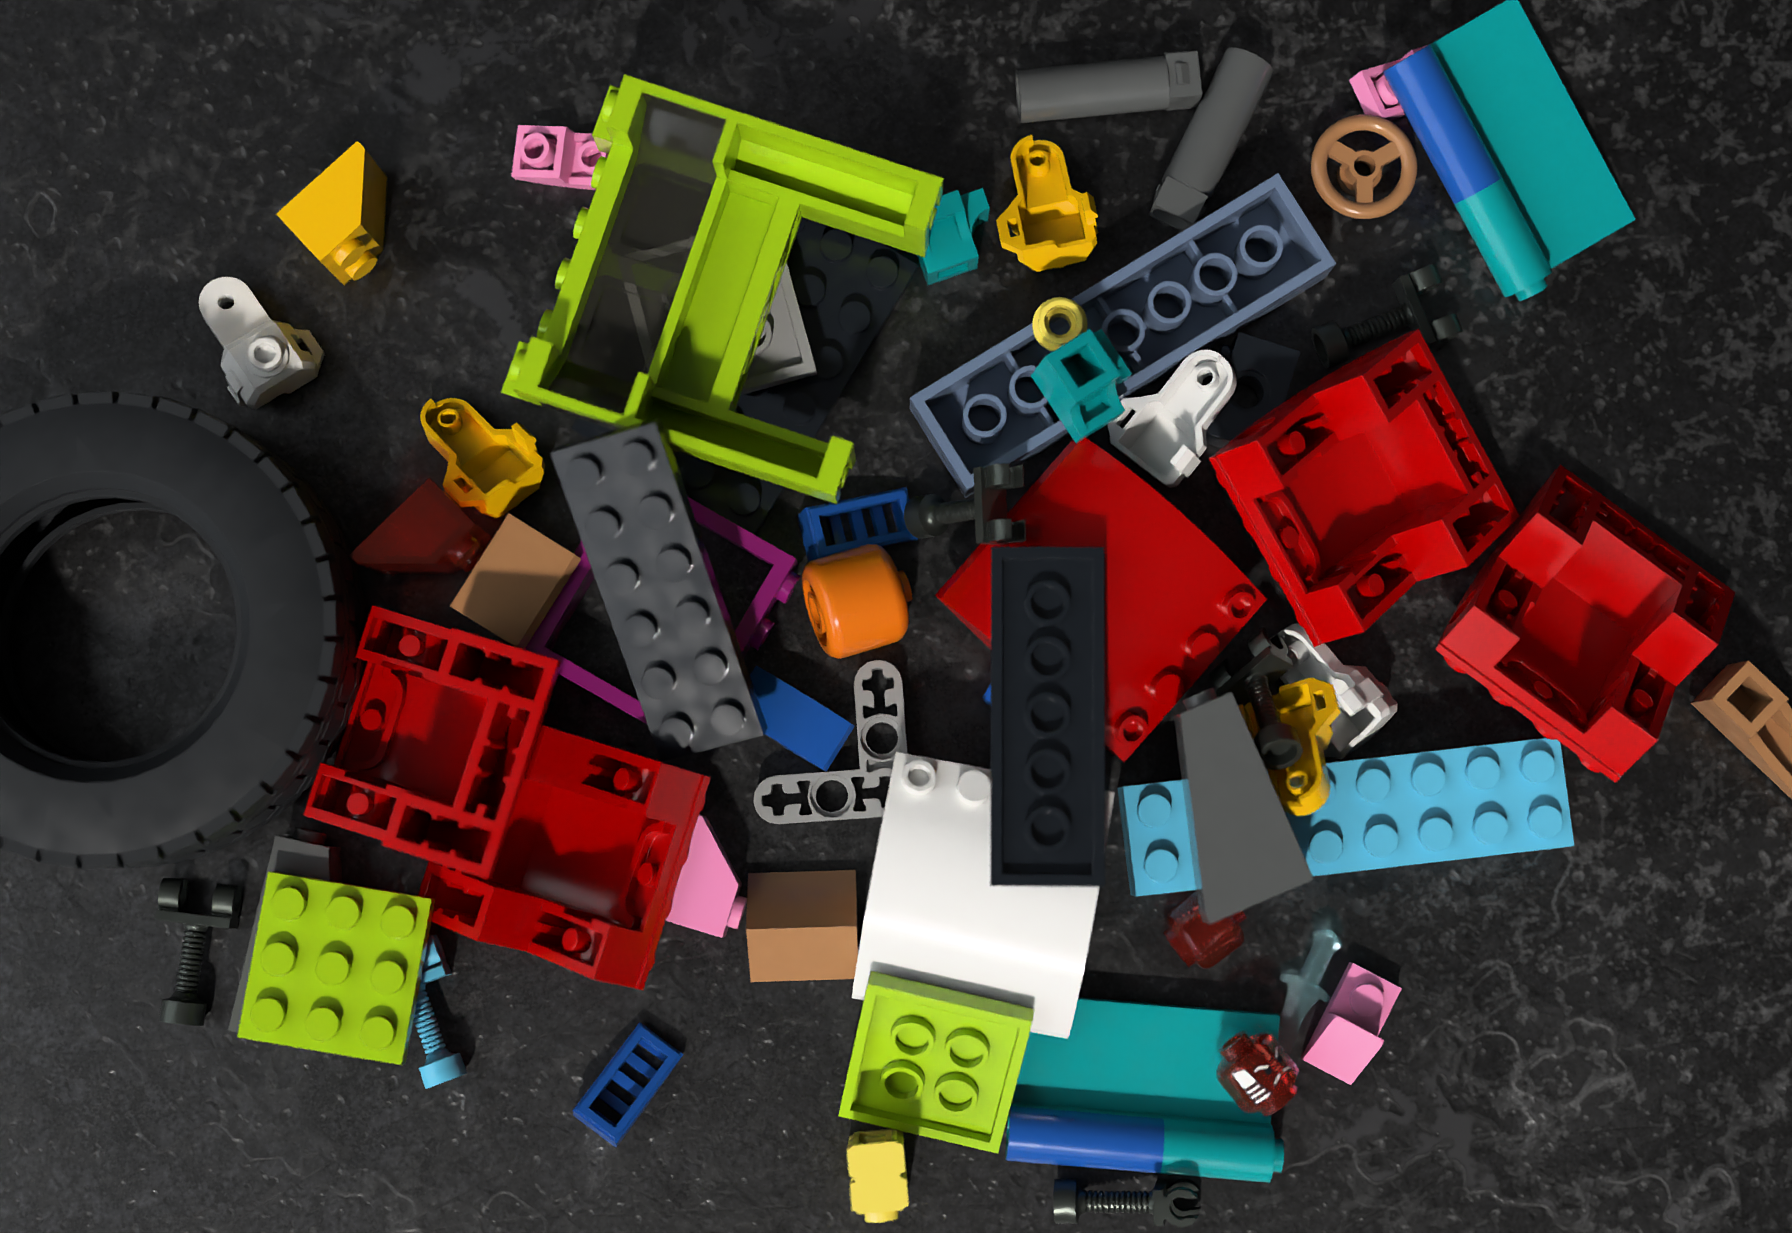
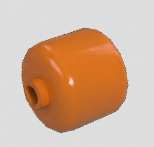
[801,544,912,659]

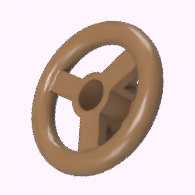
[1311,114,1417,219]

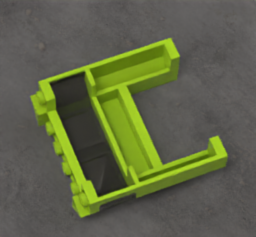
[501,75,943,504]

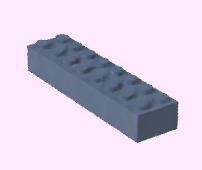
[909,173,1336,498]

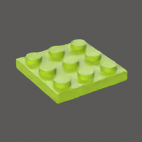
[237,871,435,1065]
[838,971,1034,1154]

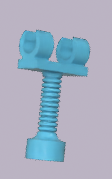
[414,934,467,1089]

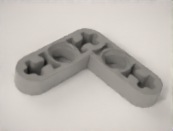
[753,660,907,824]

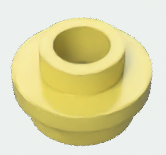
[1032,297,1087,352]

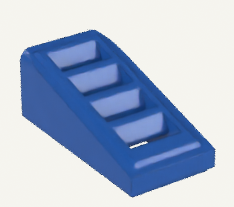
[798,487,919,562]
[573,1022,683,1147]

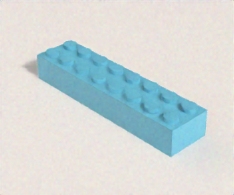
[1117,738,1575,897]

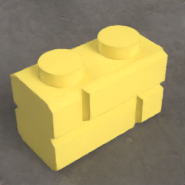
[847,1129,909,1222]

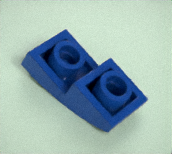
[750,666,855,772]

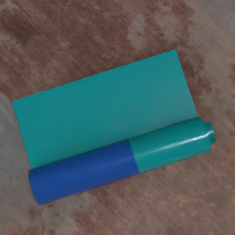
[1382,0,1636,301]
[1005,997,1284,1183]

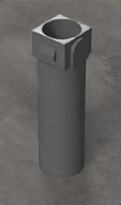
[1149,48,1274,231]
[1015,51,1202,123]

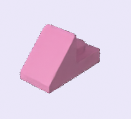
[1301,962,1402,1085]

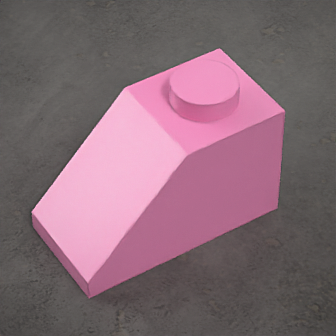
[665,814,747,938]

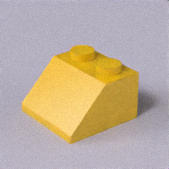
[276,141,387,285]

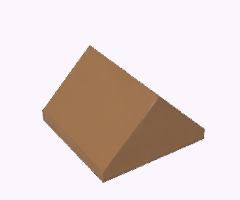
[450,514,581,650]
[746,870,859,982]

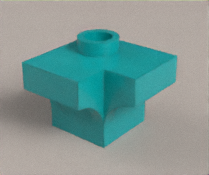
[917,188,990,285]
[1031,329,1132,443]

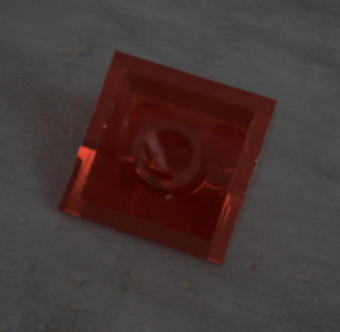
[349,478,493,575]

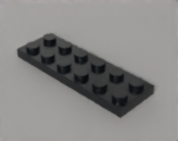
[550,417,768,762]
[990,547,1105,887]

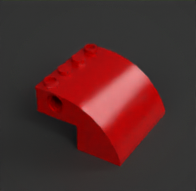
[1209,328,1520,647]
[935,438,1267,762]
[1435,464,1735,783]
[303,605,561,879]
[418,724,711,990]

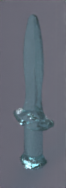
[1275,929,1343,1077]

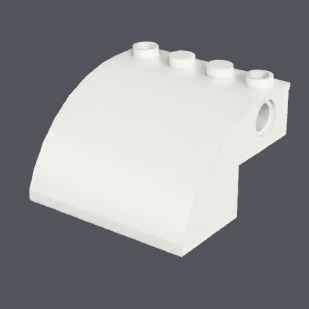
[852,752,1115,1039]

